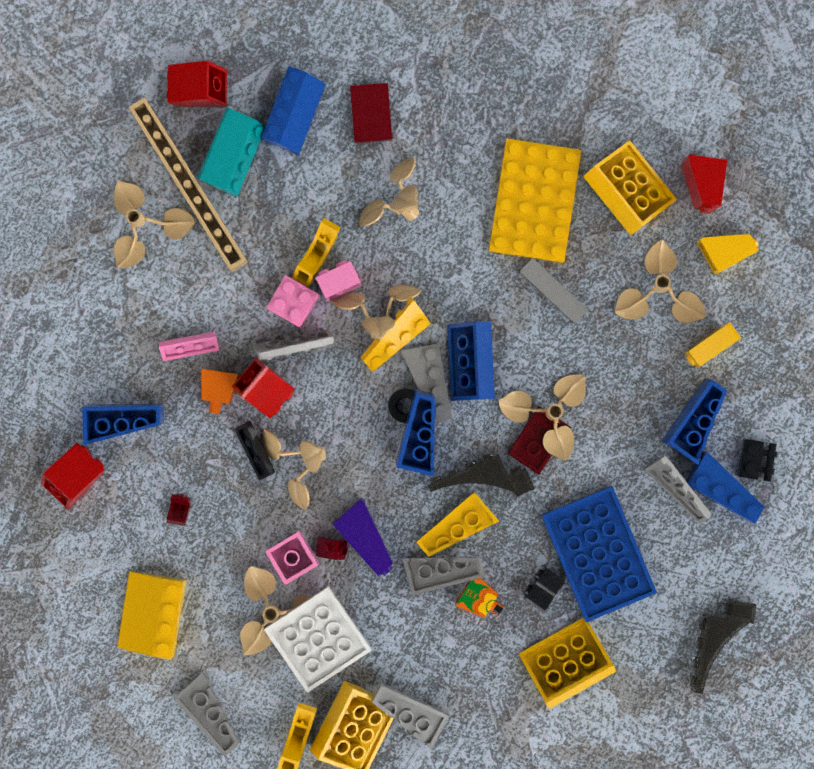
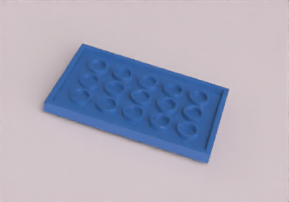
[541,486,657,623]

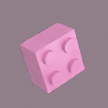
[315,260,362,302]
[266,275,320,329]
[265,530,319,585]

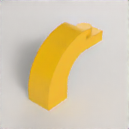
[292,218,341,287]
[277,702,317,769]

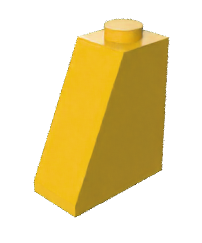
[697,234,759,275]
[685,322,741,367]

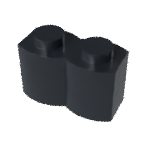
[523,567,565,613]

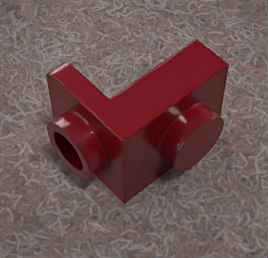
[166,494,191,526]
[316,537,348,560]

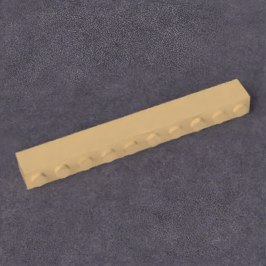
[128,97,249,273]

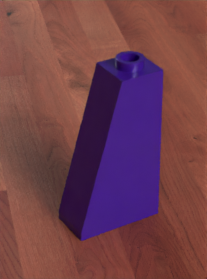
[333,498,393,577]

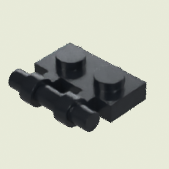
[738,439,778,482]

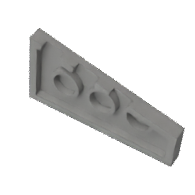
[251,330,334,361]
[401,344,452,422]
[645,455,712,523]
[402,557,486,596]
[174,672,240,757]
[371,683,449,749]

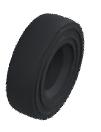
[388,388,414,423]

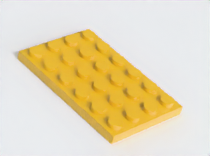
[488,138,582,263]

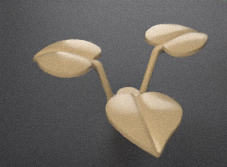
[359,157,419,228]
[114,181,195,268]
[614,240,706,323]
[331,285,421,340]
[498,375,586,461]
[262,429,326,510]
[240,566,311,655]

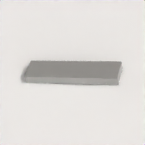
[519,258,588,324]

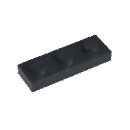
[234,421,276,481]

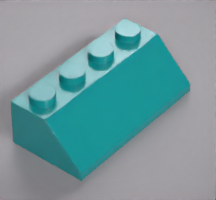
[197,107,266,197]

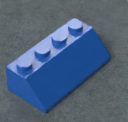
[262,66,326,155]
[447,321,495,401]

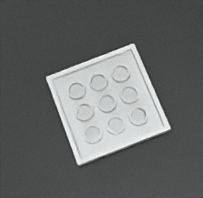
[264,586,372,693]

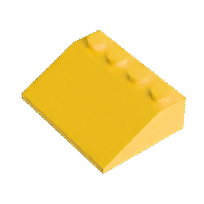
[583,140,677,236]
[117,571,187,659]
[519,618,616,709]
[310,681,394,769]

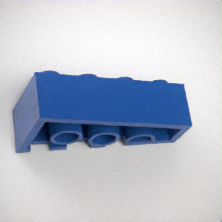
[662,379,727,465]
[396,389,435,476]
[82,403,164,446]
[685,451,765,524]

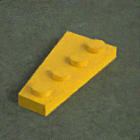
[360,297,431,372]
[416,492,499,557]

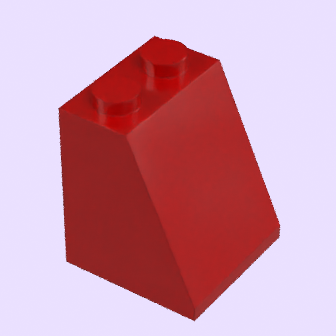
[166,61,227,107]
[681,154,727,214]
[232,357,295,418]
[41,443,105,510]

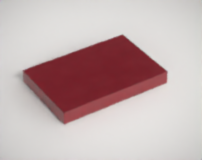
[350,83,393,144]
[507,406,570,475]

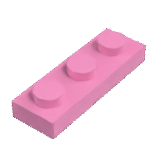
[159,331,220,361]

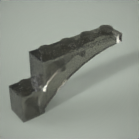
[428,452,535,497]
[689,598,757,694]

